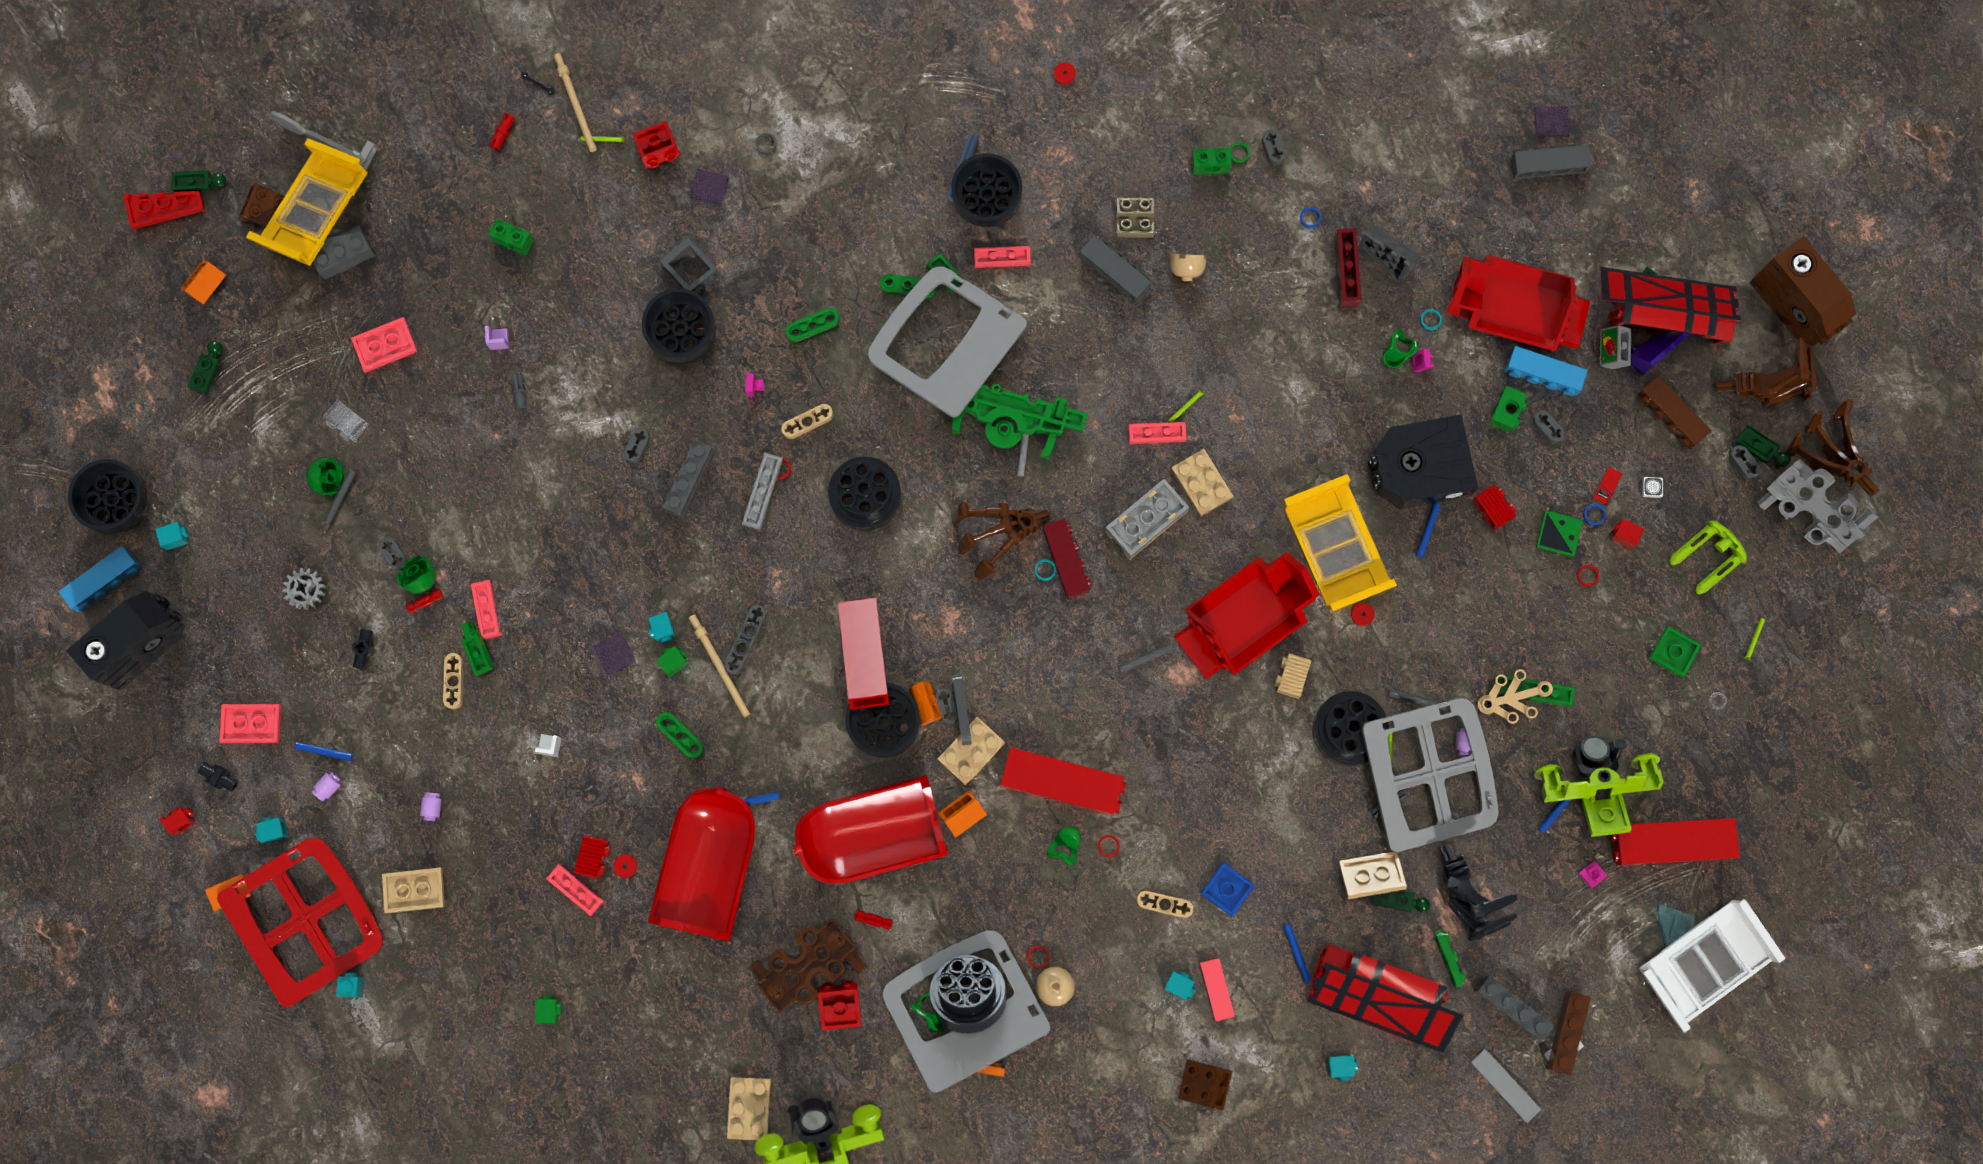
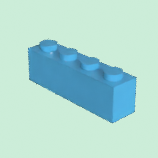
[1504,346,1588,396]
[58,546,142,613]

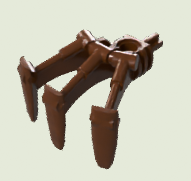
[1716,338,1817,408]
[1786,399,1880,497]
[953,502,1051,580]

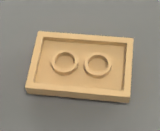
[1171,449,1234,517]
[938,717,1006,786]
[1339,852,1407,899]
[382,868,445,914]
[727,1077,771,1140]

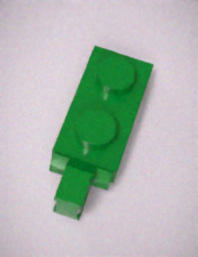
[461,622,494,676]

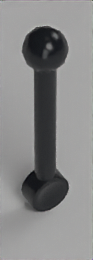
[521,71,555,95]

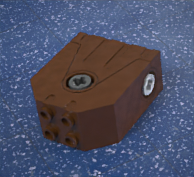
[1750,236,1856,346]

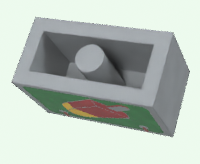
[1599,325,1631,369]

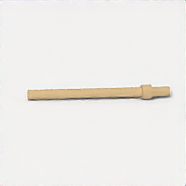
[554,53,597,152]
[689,614,750,718]

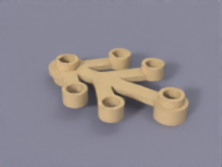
[1478,669,1553,724]

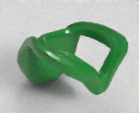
[1382,329,1419,368]
[1046,826,1081,866]
[911,992,945,1032]

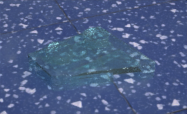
[1656,905,1696,955]

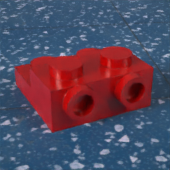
[632,121,680,168]
[818,981,862,1030]

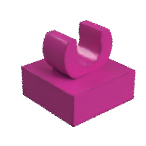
[1411,349,1434,373]
[745,373,765,397]
[1578,860,1607,889]

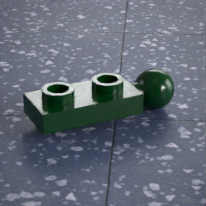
[171,170,226,192]
[187,340,223,395]
[1735,425,1790,467]
[1372,890,1431,913]

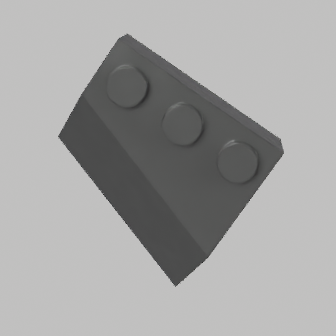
[311,223,375,280]
[1358,225,1421,284]

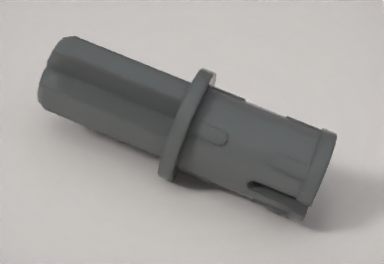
[511,373,528,411]

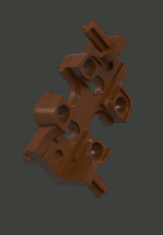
[749,919,868,1014]

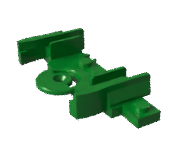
[952,384,1088,460]

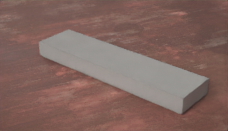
[742,452,783,530]
[1470,1049,1542,1123]

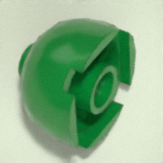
[306,457,344,495]
[396,555,436,594]

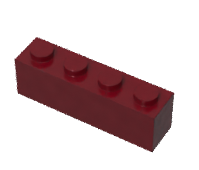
[1334,228,1362,308]
[1043,518,1092,600]

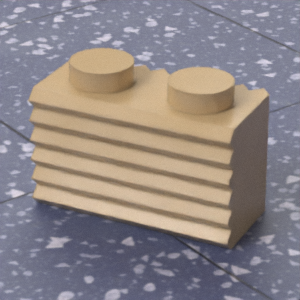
[1275,653,1311,699]

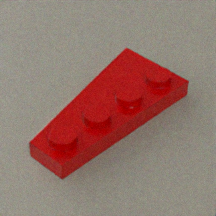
[123,191,205,230]

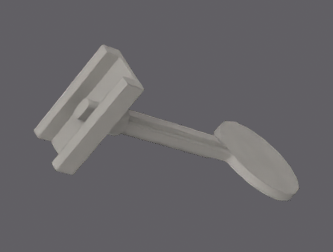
[269,111,377,170]

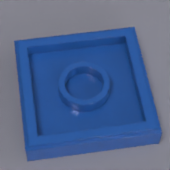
[1200,862,1255,917]

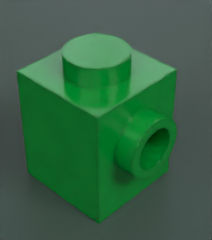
[656,646,688,678]
[535,995,562,1024]

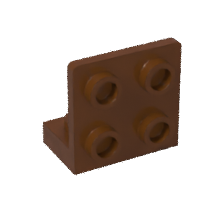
[238,183,285,227]
[1178,1059,1232,1110]

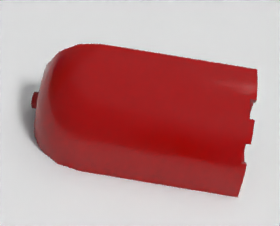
[793,775,948,884]
[648,786,755,942]

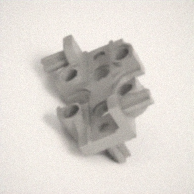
[1757,458,1878,553]

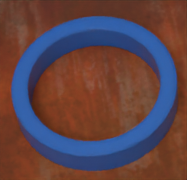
[1300,207,1321,228]
[1583,504,1606,526]

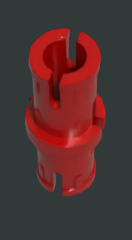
[489,113,515,151]

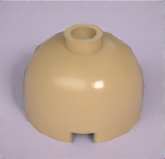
[1169,254,1207,281]
[1036,967,1075,1006]

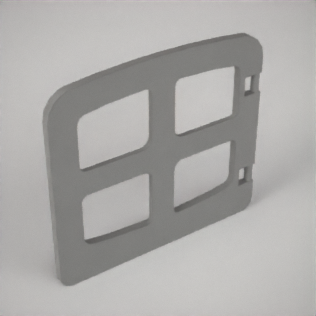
[1362,698,1499,852]

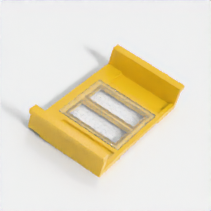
[246,138,367,266]
[1283,474,1397,612]

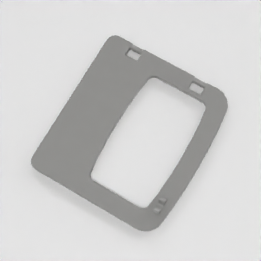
[868,267,1027,417]
[883,930,1050,1093]

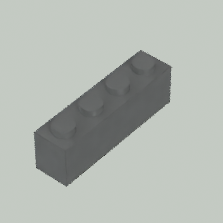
[1511,144,1592,179]
[1079,235,1151,304]
[662,439,715,520]
[1473,976,1555,1042]

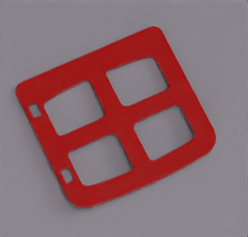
[217,838,383,1007]

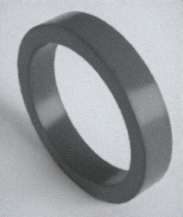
[756,133,777,154]

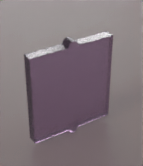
[1534,106,1571,137]
[690,169,729,205]
[593,632,636,676]

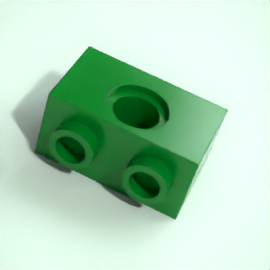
[1192,148,1232,175]
[488,218,534,256]
[1489,386,1528,433]

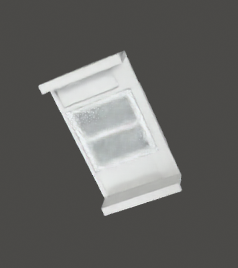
[1639,899,1786,1033]

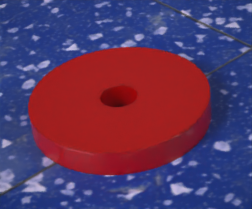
[1054,63,1076,84]
[1351,603,1375,626]
[613,854,637,878]

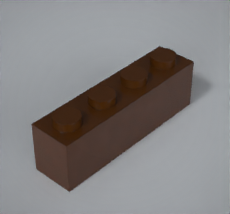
[1637,375,1712,450]
[1546,991,1591,1075]

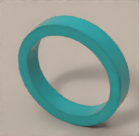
[1420,309,1442,331]
[1035,559,1056,581]

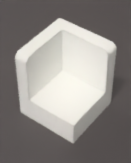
[534,734,562,757]

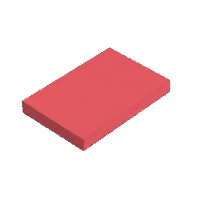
[351,317,418,373]
[219,704,281,743]

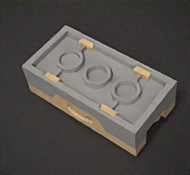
[1105,479,1189,560]

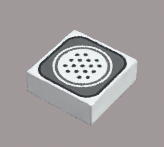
[1642,477,1663,498]

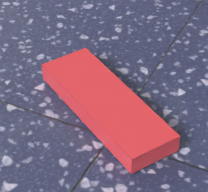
[974,246,1031,268]
[1128,422,1186,444]
[471,580,501,640]
[546,864,604,916]
[1200,958,1235,1022]

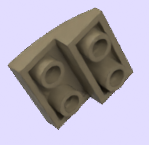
[1117,198,1154,237]

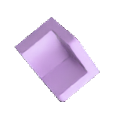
[485,326,509,350]

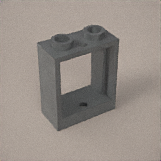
[660,237,719,295]

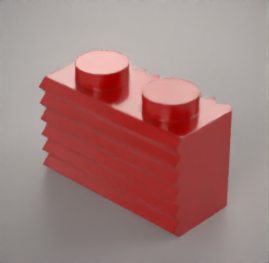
[1473,484,1516,531]
[573,835,611,880]

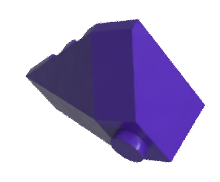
[1631,331,1690,376]

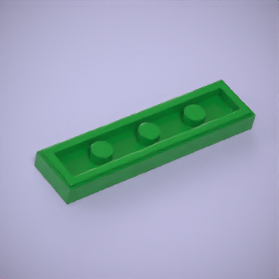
[1497,675,1575,707]

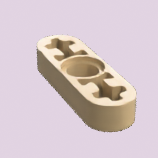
[781,404,833,439]
[443,653,464,710]
[1137,891,1193,918]

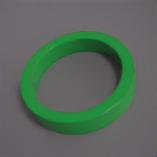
[1230,142,1250,163]

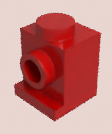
[159,806,196,836]

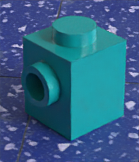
[155,522,189,550]
[648,612,676,644]
[255,817,289,844]
[1164,971,1196,1000]
[336,973,364,998]
[1327,1055,1358,1081]

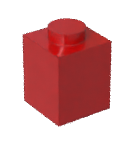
[1611,519,1644,549]

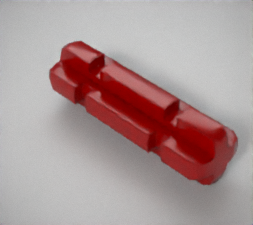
[406,589,443,614]
[854,910,893,930]

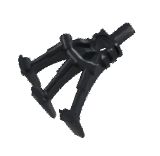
[1439,844,1517,941]

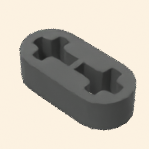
[1262,130,1285,165]
[1533,411,1565,444]
[624,428,650,464]
[1729,446,1760,480]
[379,537,408,571]
[935,688,958,725]

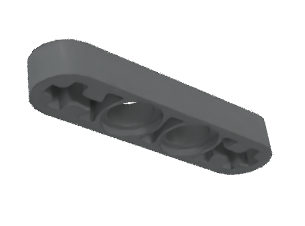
[725,604,767,675]
[952,674,972,746]

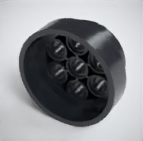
[951,153,1022,227]
[642,288,716,363]
[828,457,902,531]
[68,459,148,534]
[845,683,921,758]
[1312,691,1389,767]
[930,955,1007,1034]

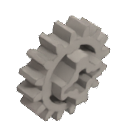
[282,568,326,610]

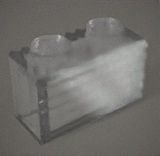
[323,399,370,443]

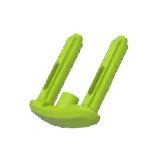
[1669,521,1747,594]

